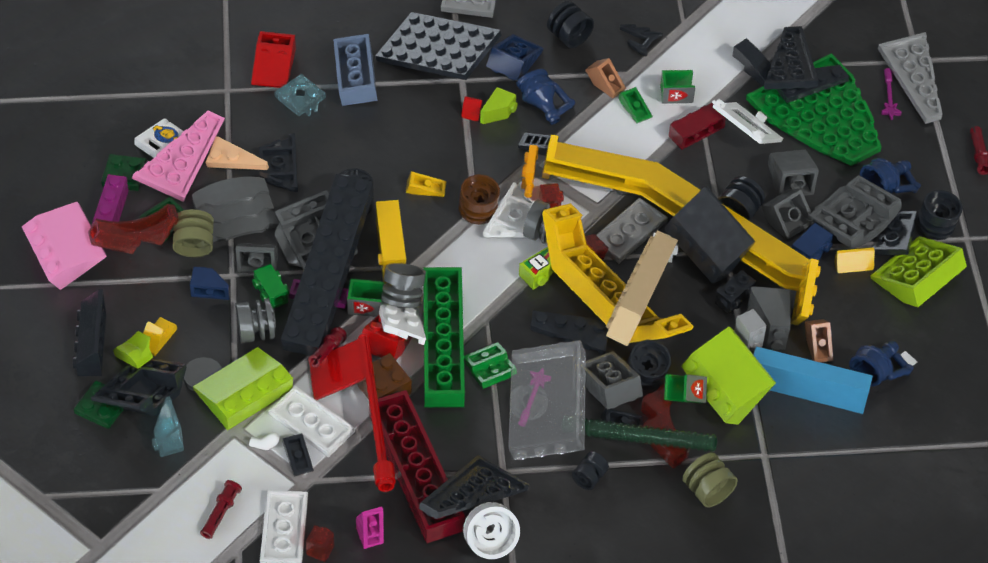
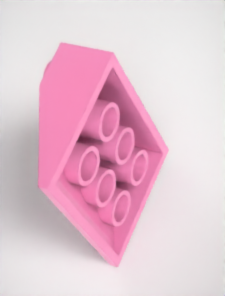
[22,202,107,290]

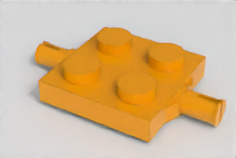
[521,145,539,198]

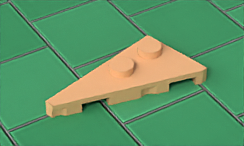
[206,136,269,170]

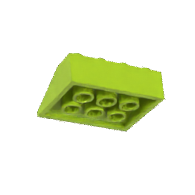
[870,236,967,307]
[681,327,776,425]
[193,347,293,431]

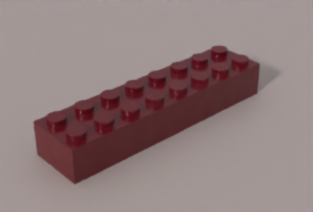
[369,390,466,543]

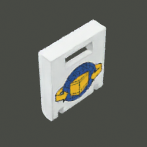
[135,118,183,158]

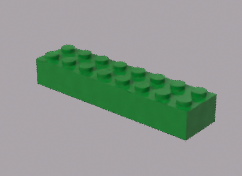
[423,267,465,407]

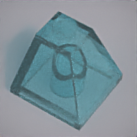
[151,396,184,457]

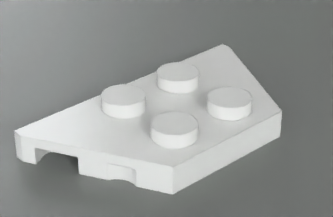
[483,182,535,238]
[379,304,426,345]

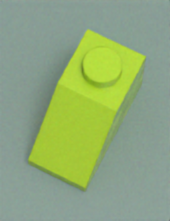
[480,87,518,124]

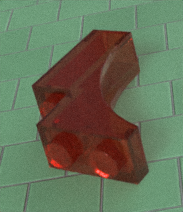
[88,204,178,254]
[641,384,690,468]

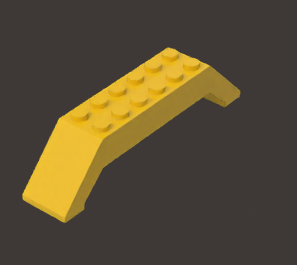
[542,203,694,343]

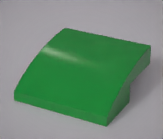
[464,342,518,389]

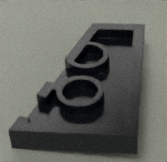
[871,211,918,255]

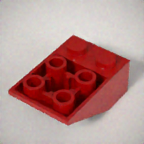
[251,31,296,89]
[362,315,422,360]

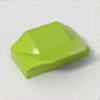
[113,331,153,369]

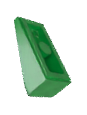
[618,87,653,124]

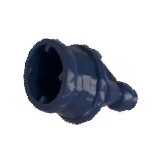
[516,69,576,125]
[860,158,921,194]
[849,341,914,386]

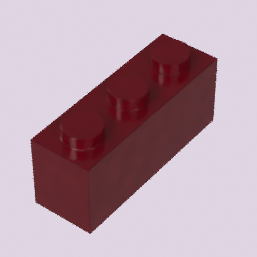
[669,103,726,150]

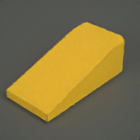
[405,171,446,197]

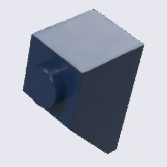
[190,267,230,300]

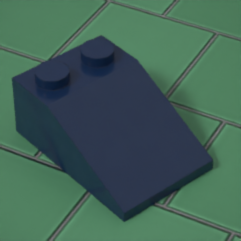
[486,34,544,81]

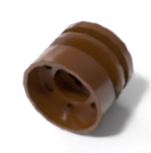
[459,174,500,225]

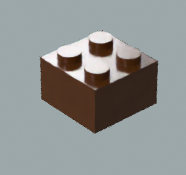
[357,353,412,399]

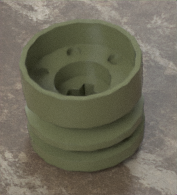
[173,209,214,257]
[682,453,738,507]

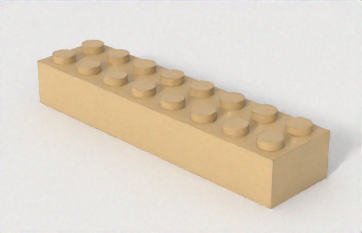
[606,230,678,346]

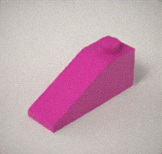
[356,507,384,549]

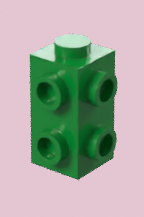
[252,264,290,309]

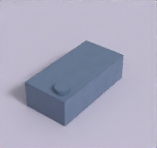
[333,34,378,106]

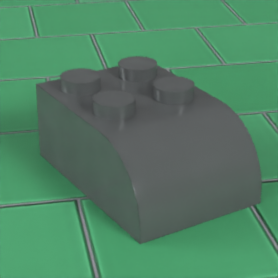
[578,351,643,410]

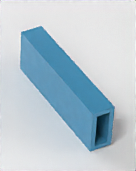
[753,346,873,414]

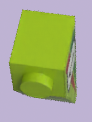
[519,247,553,290]

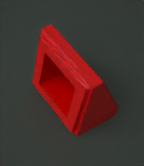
[461,96,482,121]

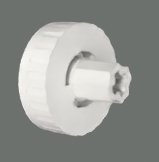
[463,502,520,559]

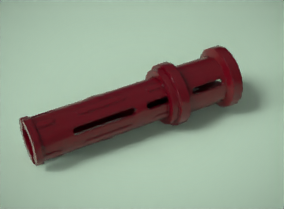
[970,126,988,175]
[308,327,347,367]
[200,480,242,539]

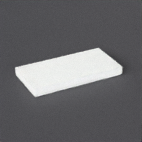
[268,386,355,457]
[260,490,308,563]

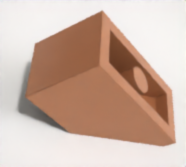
[585,58,626,98]
[805,319,833,362]

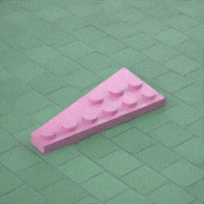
[132,111,225,202]

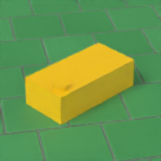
[376,200,406,284]

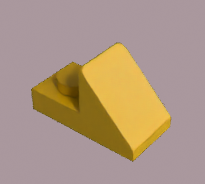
[143,317,177,356]

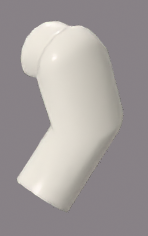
[249,432,280,450]

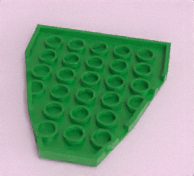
[746,53,881,166]

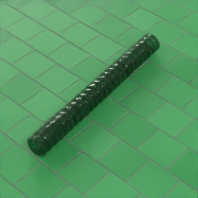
[562,416,717,453]

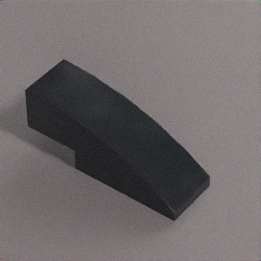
[732,38,771,86]

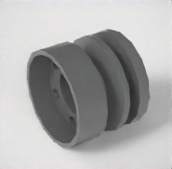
[523,199,557,244]
[381,263,426,308]
[235,298,276,343]

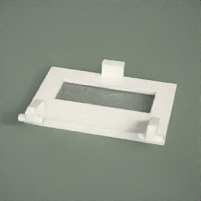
[712,99,783,144]

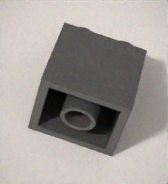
[768,149,819,196]
[747,287,790,350]

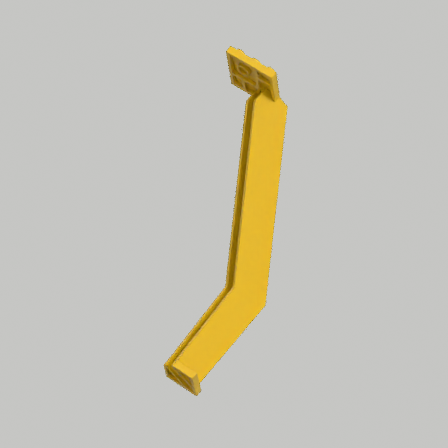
[541,135,821,325]

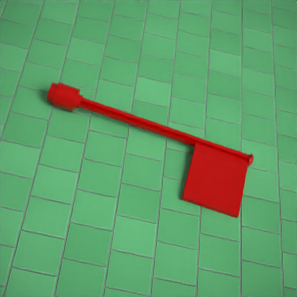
[309,333,396,492]

